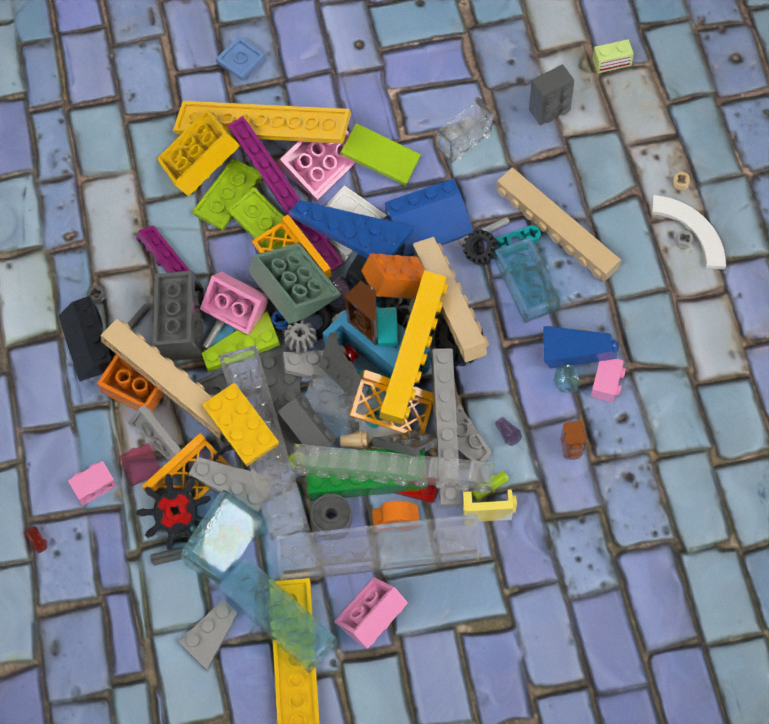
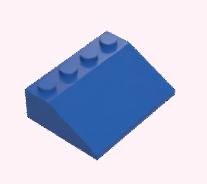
[385,178,473,257]

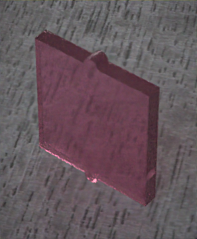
[119,443,160,486]

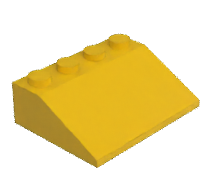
[157,108,240,196]

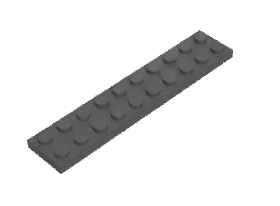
[255,288,306,466]

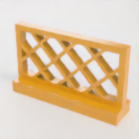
[252,215,332,278]
[349,370,433,434]
[142,433,231,516]

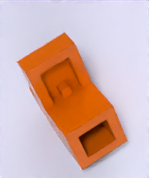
[372,501,419,530]

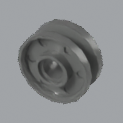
[310,493,352,539]

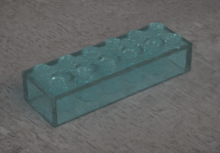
[219,557,337,673]

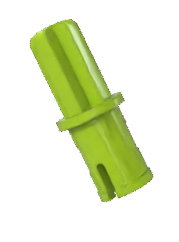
[471,471,509,502]

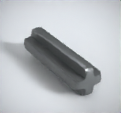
[150,546,190,566]

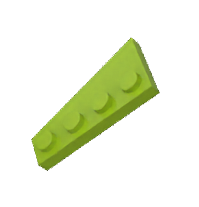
[202,311,280,372]

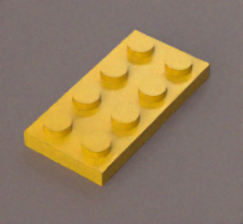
[202,382,279,467]

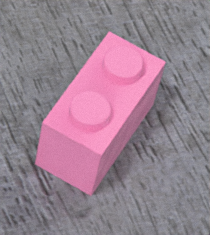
[591,359,626,402]
[68,461,117,506]

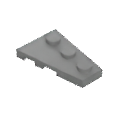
[434,404,492,469]
[179,599,238,672]

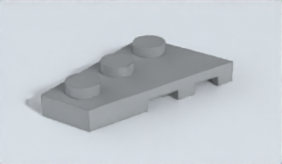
[282,350,339,386]
[128,405,181,461]

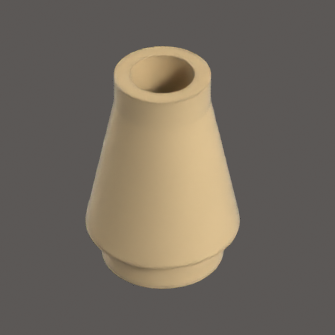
[340,430,370,450]

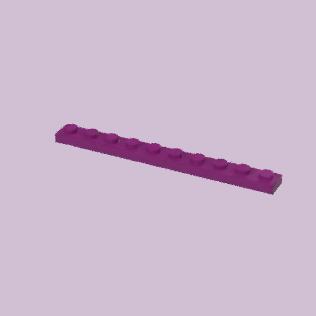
[228,116,344,273]

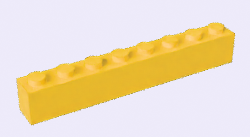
[379,270,449,424]

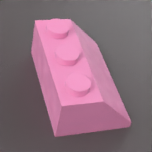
[200,272,269,334]
[334,577,408,649]

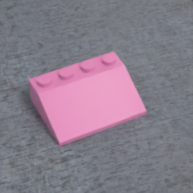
[275,131,356,200]

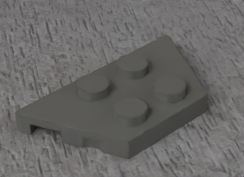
[372,430,438,457]

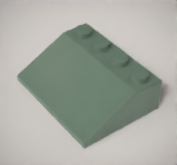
[248,243,341,324]

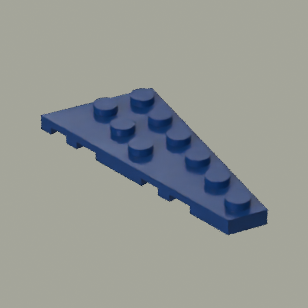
[289,200,414,259]

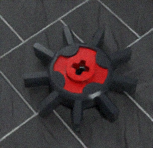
[137,474,212,550]

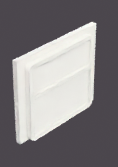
[325,185,387,263]

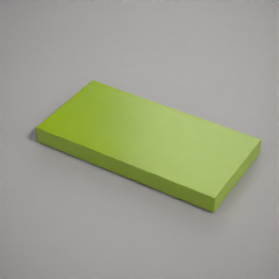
[340,123,421,186]
[192,157,262,231]
[227,187,292,249]

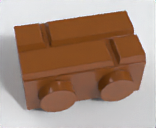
[560,421,586,460]

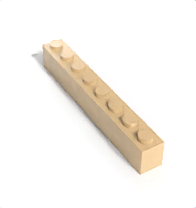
[496,167,621,282]
[413,237,489,362]
[101,319,223,439]

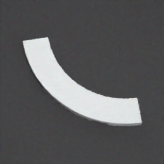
[652,195,726,270]

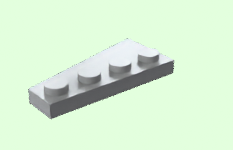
[188,457,277,513]

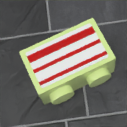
[593,39,634,73]

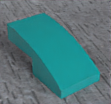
[377,307,398,346]

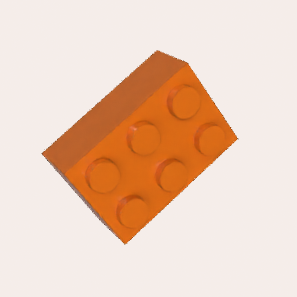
[361,253,425,299]
[97,354,164,412]

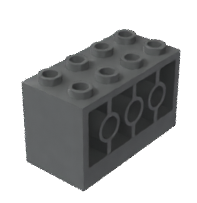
[153,271,204,361]

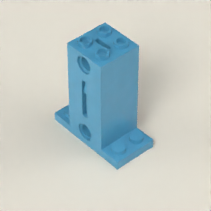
[323,296,431,386]

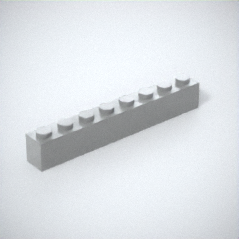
[431,349,461,508]

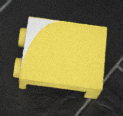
[463,489,517,523]

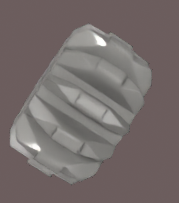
[284,320,317,353]

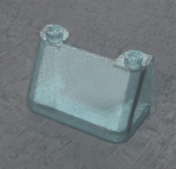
[181,490,269,589]

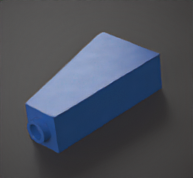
[543,326,619,369]

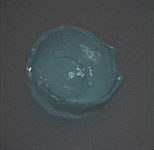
[554,364,579,393]

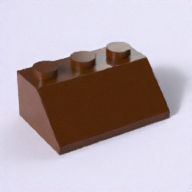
[344,281,378,345]

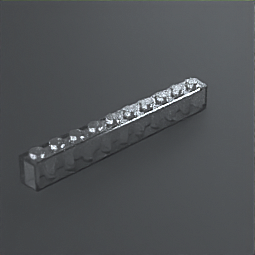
[292,444,495,493]

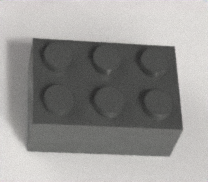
[529,64,574,125]

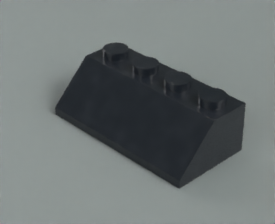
[58,296,113,382]

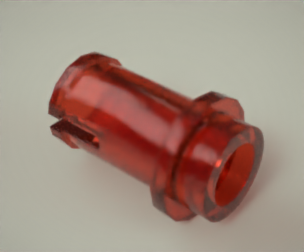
[25,526,48,553]

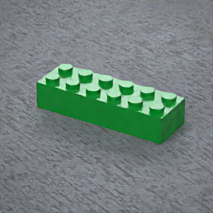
[305,449,428,501]

